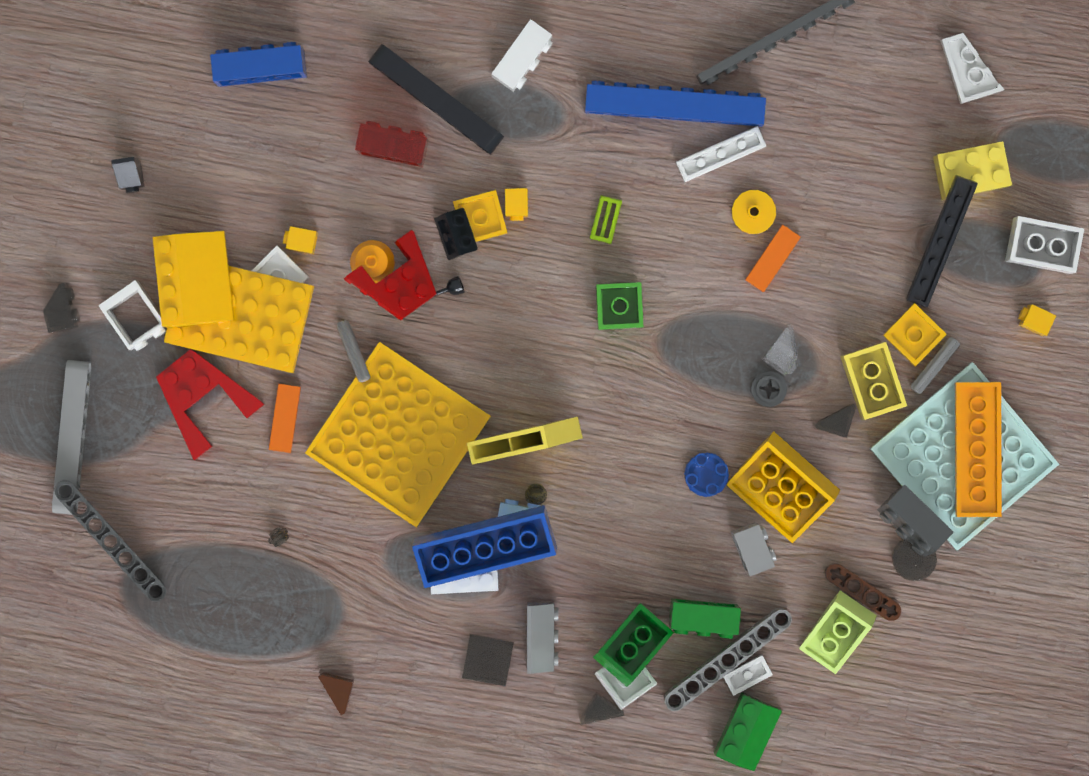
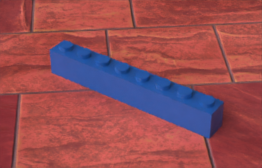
[585,81,766,127]

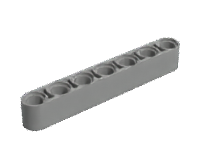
[52,360,91,515]
[664,608,792,711]

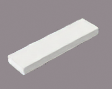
[676,126,766,183]

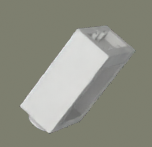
[98,280,166,351]

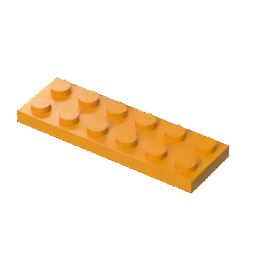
[955,382,1002,517]

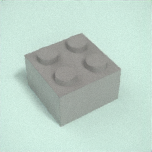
[730,522,777,576]

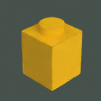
[505,188,528,221]
[283,226,318,254]
[1018,304,1056,336]

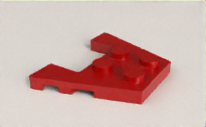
[344,230,437,321]

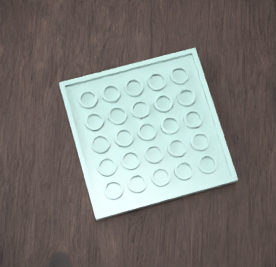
[870,362,1059,551]

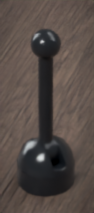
[434,276,465,297]

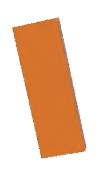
[745,225,801,293]
[269,384,301,453]

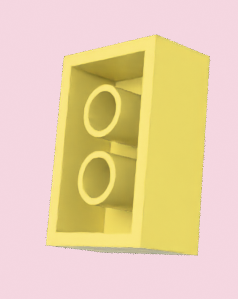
[933,141,1012,200]
[840,342,907,420]

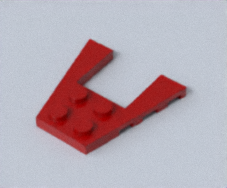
[156,349,265,460]

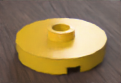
[731,190,776,234]

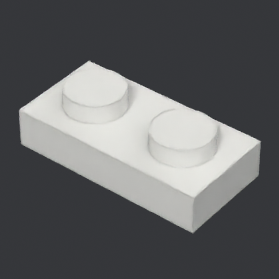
[724,654,773,696]

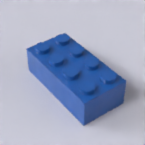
[210,42,307,87]

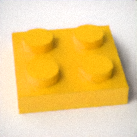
[453,190,508,242]
[883,303,947,366]

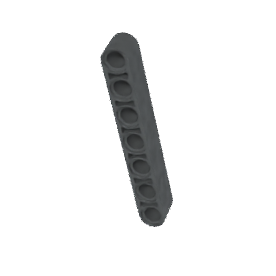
[54,480,166,602]

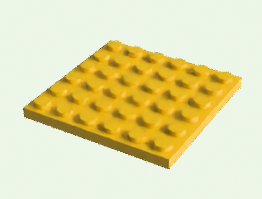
[305,342,491,528]

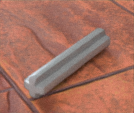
[337,320,370,383]
[911,337,960,394]

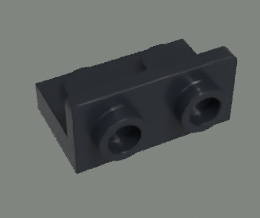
[434,208,478,261]

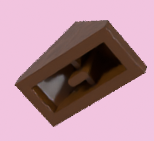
[318,672,354,715]

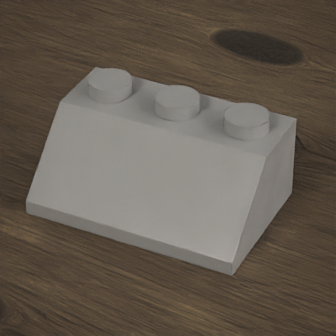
[527,602,558,674]

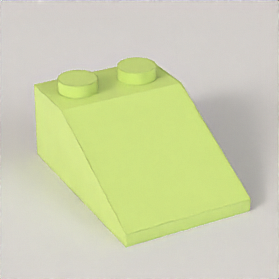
[799,590,877,674]

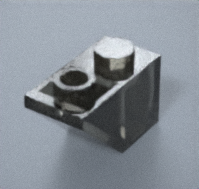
[43,283,80,333]

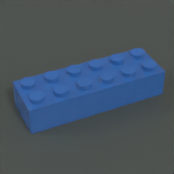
[412,505,557,588]

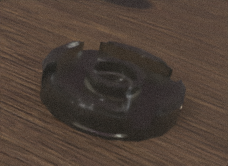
[892,539,937,581]

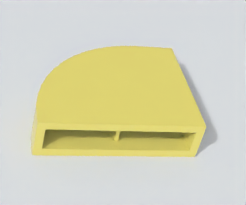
[467,416,583,465]

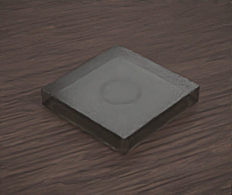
[462,634,514,687]

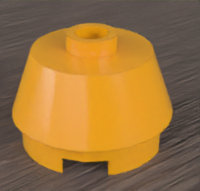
[350,240,395,283]

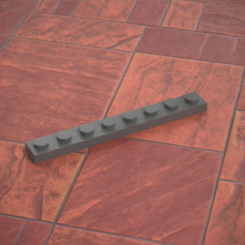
[697,0,856,85]

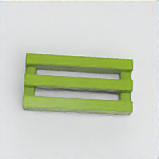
[590,195,622,244]

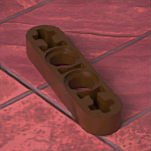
[825,563,901,621]

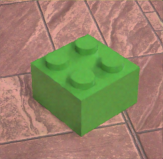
[596,282,644,330]

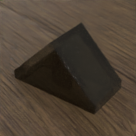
[812,404,856,438]
[579,692,624,725]

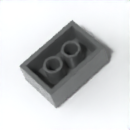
[877,485,954,557]

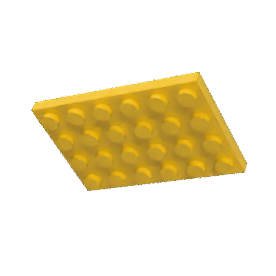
[164,266,314,373]

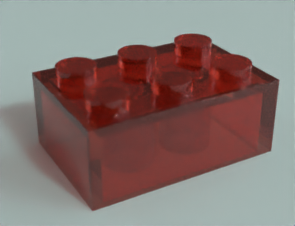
[355,121,429,168]

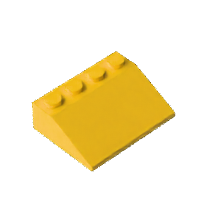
[153,231,234,328]
[727,431,840,543]

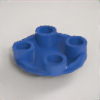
[684,452,729,497]

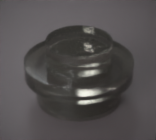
[525,484,547,505]
[268,527,289,547]

